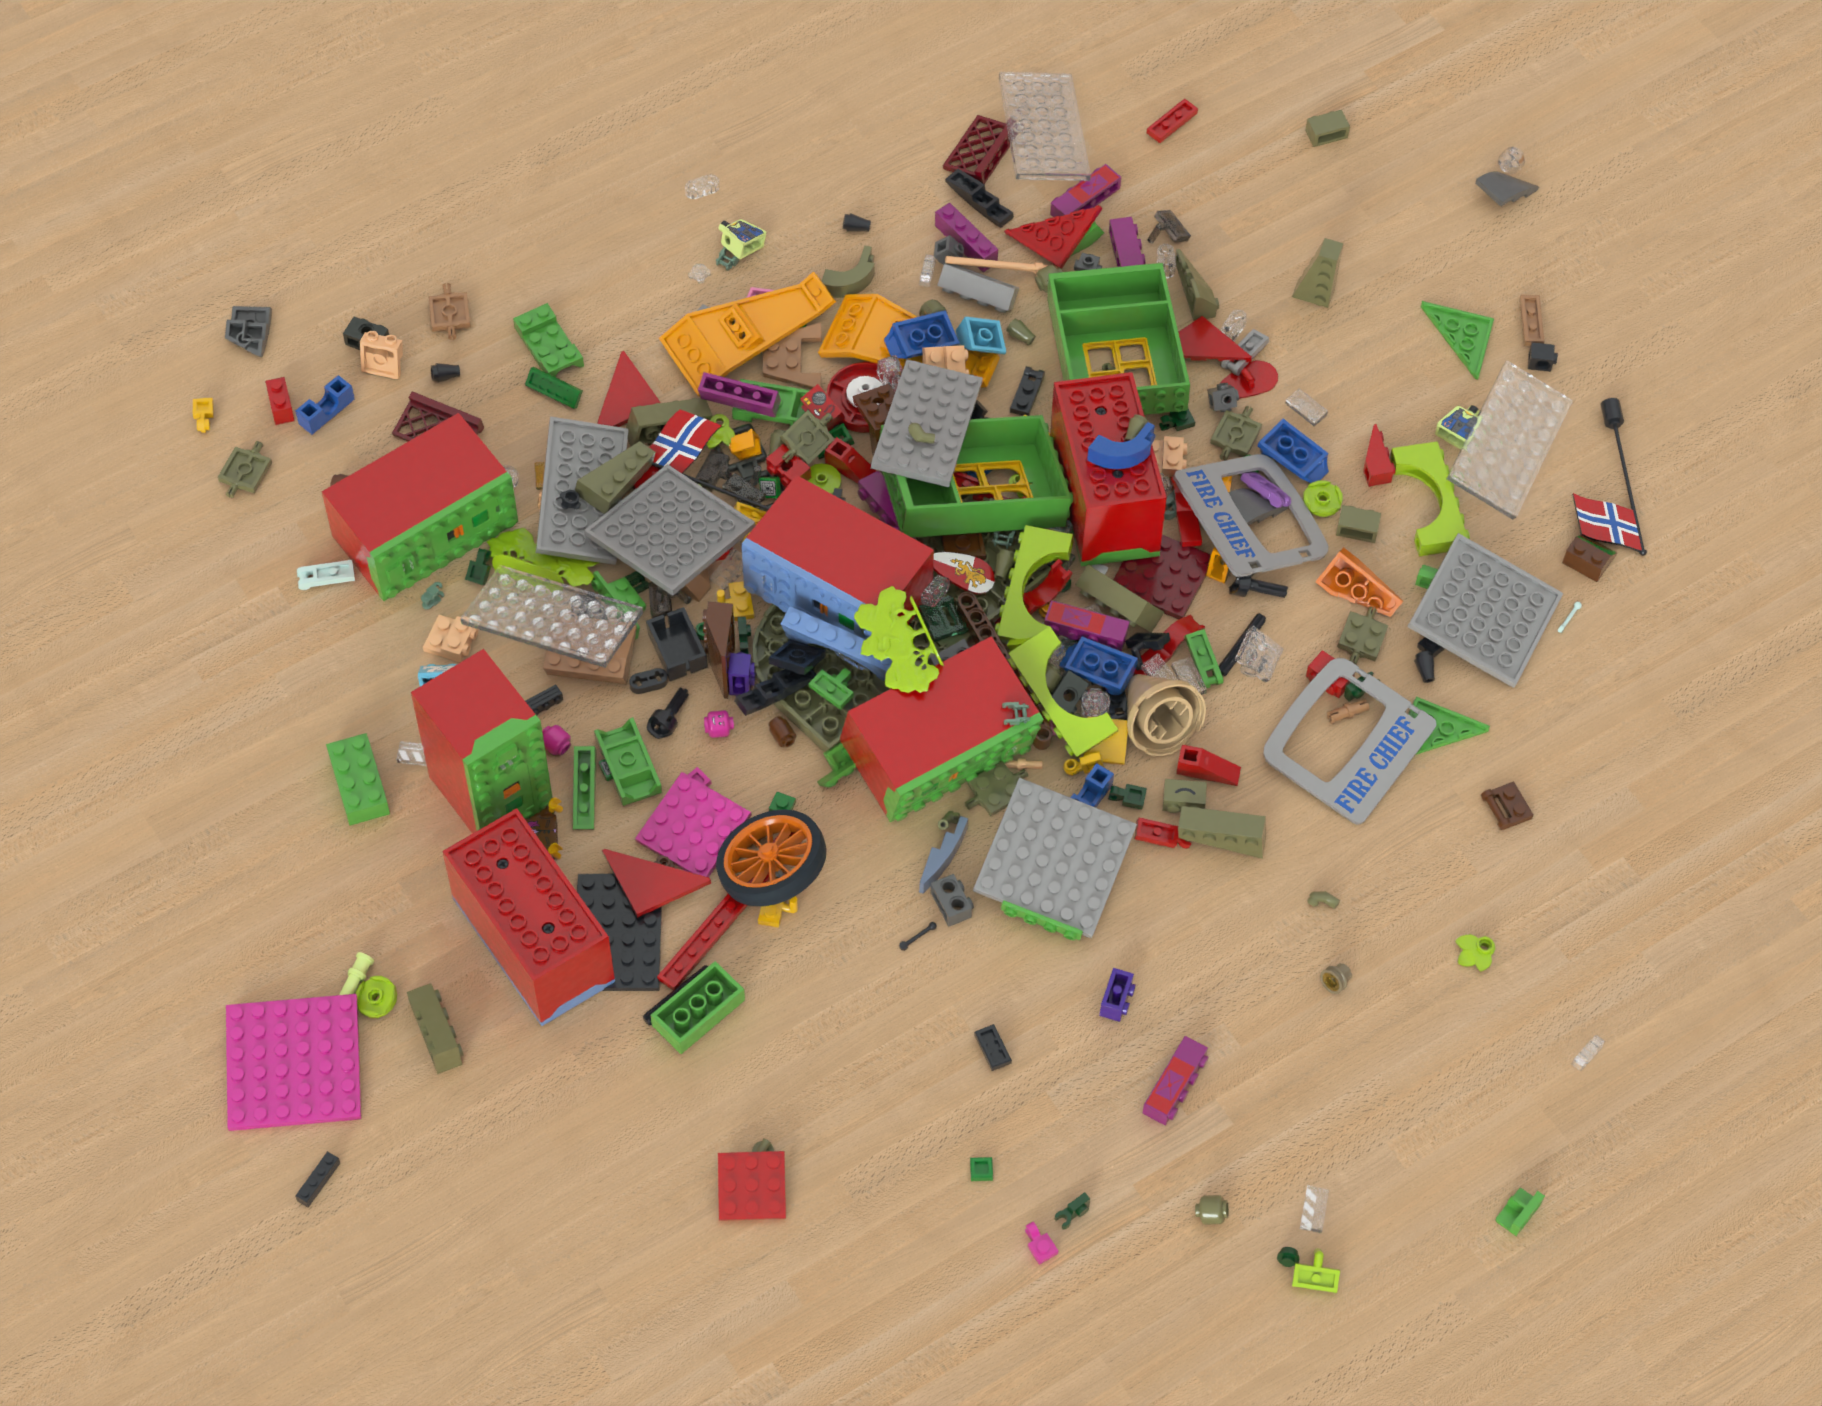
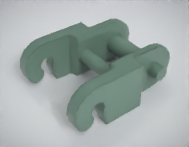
[716,247,740,270]
[992,530,1016,549]
[421,582,444,609]
[1002,702,1030,725]

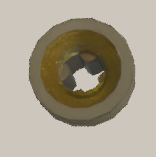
[1320,963,1352,994]

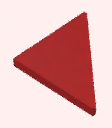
[1004,205,1103,269]
[1178,316,1252,362]
[597,351,661,427]
[602,849,711,918]

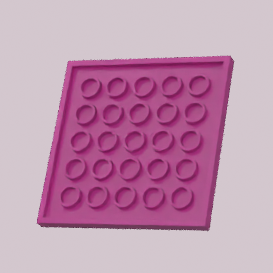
[226,994,362,1131]

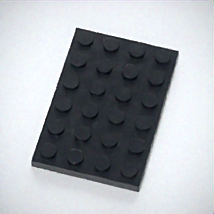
[577,874,662,991]

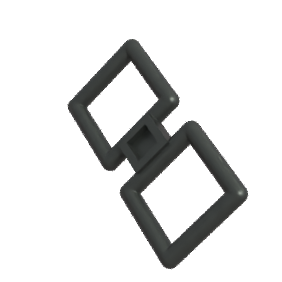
[713,423,784,512]

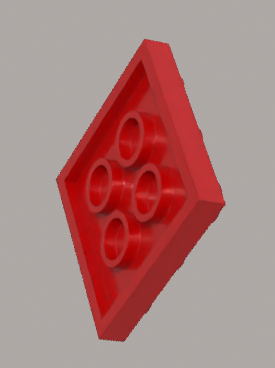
[718,1151,786,1221]

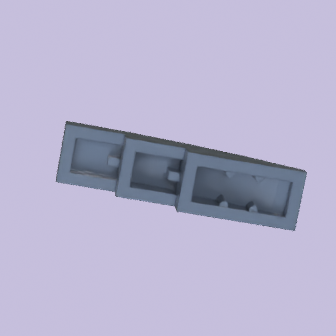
[919,816,968,894]

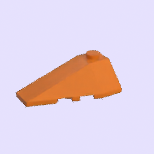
[1316,547,1403,617]

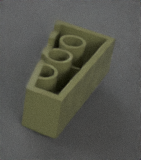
[1292,238,1344,308]
[626,398,713,446]
[575,441,656,514]
[1075,565,1164,633]
[1178,806,1266,859]
[407,983,464,1074]

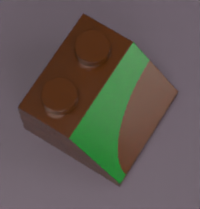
[1562,534,1617,582]

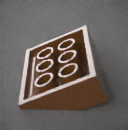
[702,601,736,699]

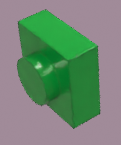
[769,792,796,811]

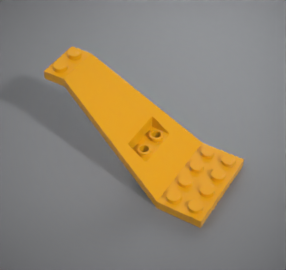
[659,272,836,396]
[818,294,1000,388]

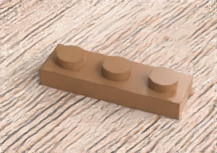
[1519,295,1545,346]

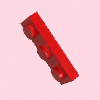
[1146,98,1198,143]

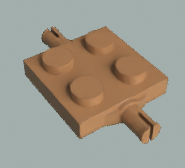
[428,283,471,340]

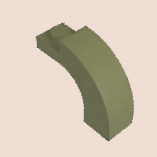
[822,246,875,298]

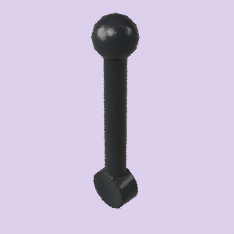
[899,922,937,951]

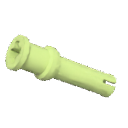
[339,952,374,995]

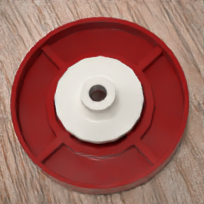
[827,362,900,433]

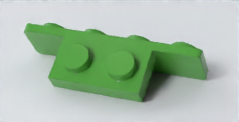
[591,571,646,639]
[817,742,856,788]
[1001,900,1083,940]

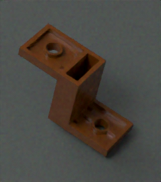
[853,384,895,475]

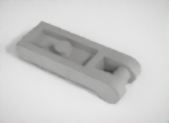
[1221,329,1269,376]

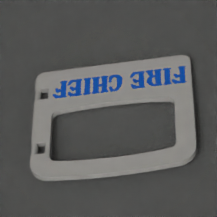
[1173,454,1329,577]
[1263,658,1436,825]

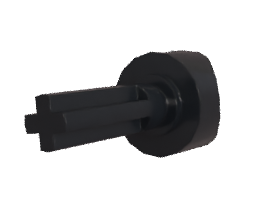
[1229,575,1288,598]
[647,687,689,739]

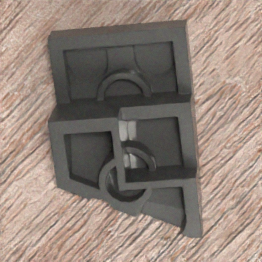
[1475,171,1539,207]
[225,306,272,357]
[1228,488,1288,526]

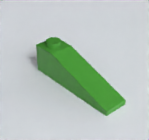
[573,746,597,830]

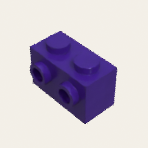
[728,652,756,696]
[1099,968,1136,1022]

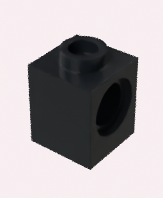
[1528,342,1558,372]

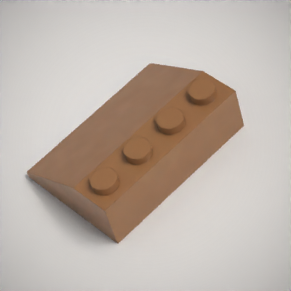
[543,615,637,685]

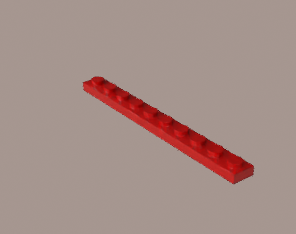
[657,832,801,990]

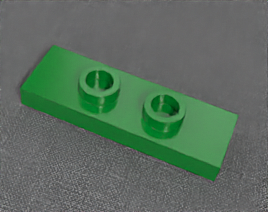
[525,367,583,409]

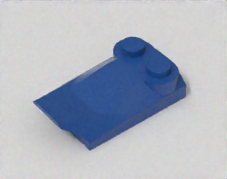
[884,310,960,359]
[1257,419,1329,483]
[1059,637,1138,695]

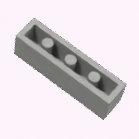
[937,263,1019,313]

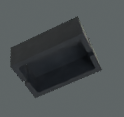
[646,607,708,681]

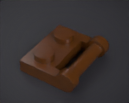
[1481,781,1534,830]

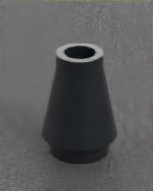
[842,213,871,232]
[431,363,460,382]
[1414,651,1435,683]

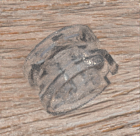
[1080,688,1110,718]

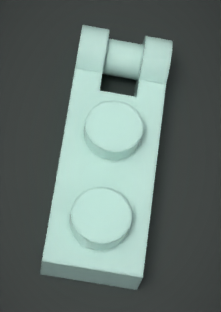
[297,560,355,590]

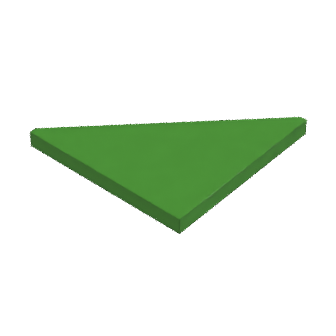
[1421,301,1494,380]
[1408,697,1490,755]

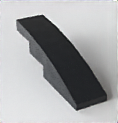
[945,169,1014,228]
[734,669,817,716]

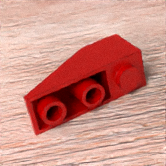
[1363,424,1395,487]
[825,437,877,484]
[1176,745,1241,786]

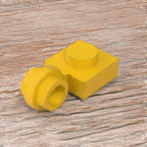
[193,398,214,433]
[1063,752,1105,775]

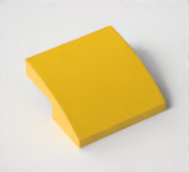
[1084,717,1128,765]

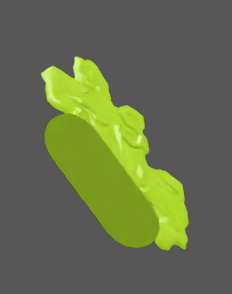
[487,528,599,594]
[854,586,944,693]

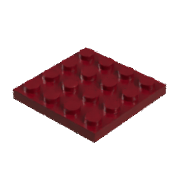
[1113,535,1211,620]

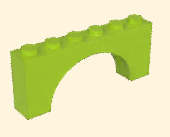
[1389,441,1470,556]
[995,525,1074,644]
[1008,626,1118,758]

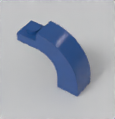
[1087,422,1156,469]

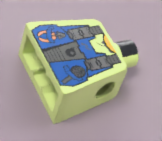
[719,219,767,259]
[1435,405,1481,452]

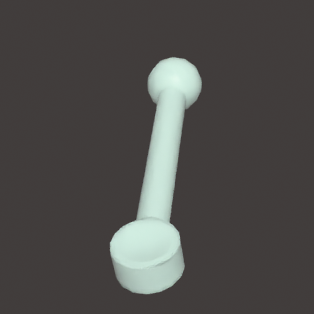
[1558,602,1582,633]

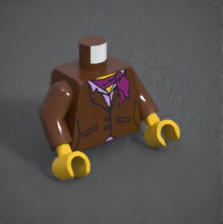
[525,797,563,860]

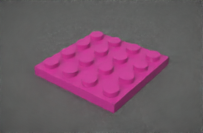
[635,772,752,877]

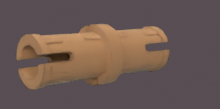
[1327,698,1370,724]

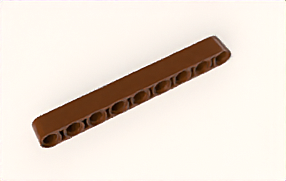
[957,592,1053,750]

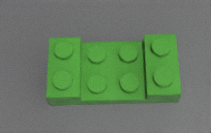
[513,303,584,377]
[732,379,810,426]
[594,718,662,806]

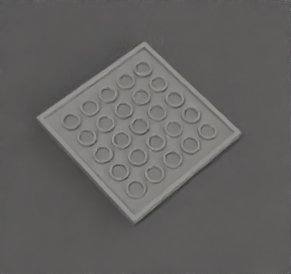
[584,464,755,595]
[1407,533,1563,688]
[973,778,1137,939]

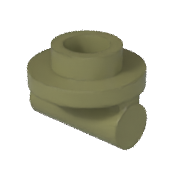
[752,1138,774,1152]

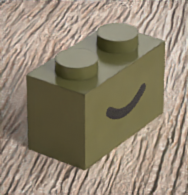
[1162,779,1207,813]

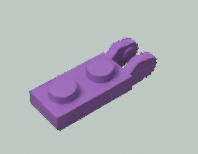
[1240,472,1292,508]

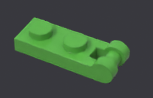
[1184,629,1223,689]

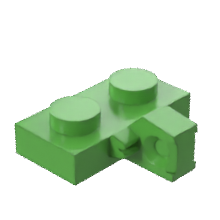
[809,668,854,710]

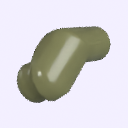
[1307,891,1340,909]

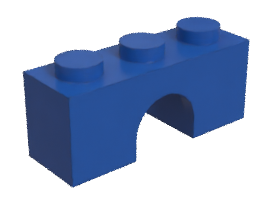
[295,375,355,435]
[1070,764,1114,808]

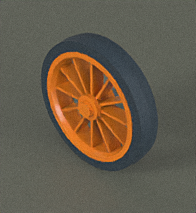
[716,809,827,906]

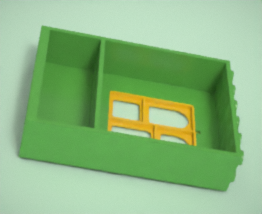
[1047,263,1190,415]
[879,415,1073,537]

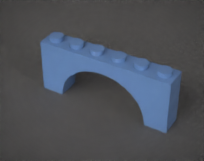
[781,606,892,681]

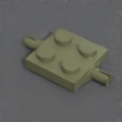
[1210,406,1262,461]
[780,410,835,465]
[218,441,272,498]
[1337,607,1388,665]
[965,761,1028,817]

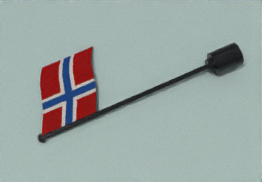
[1572,398,1647,556]
[649,409,770,511]

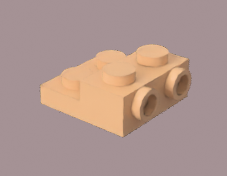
[360,331,403,379]
[922,345,969,374]
[1152,436,1187,478]
[423,615,478,662]

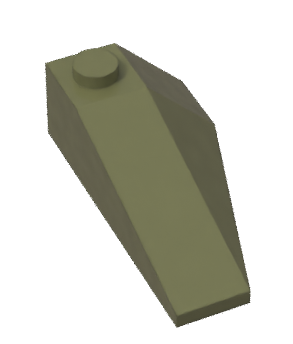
[1175,249,1219,321]

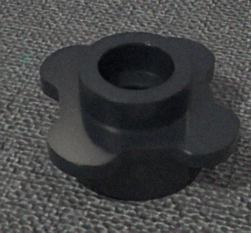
[560,490,581,509]

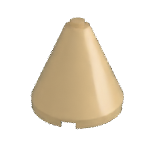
[1127,674,1206,756]

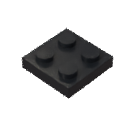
[769,639,826,675]

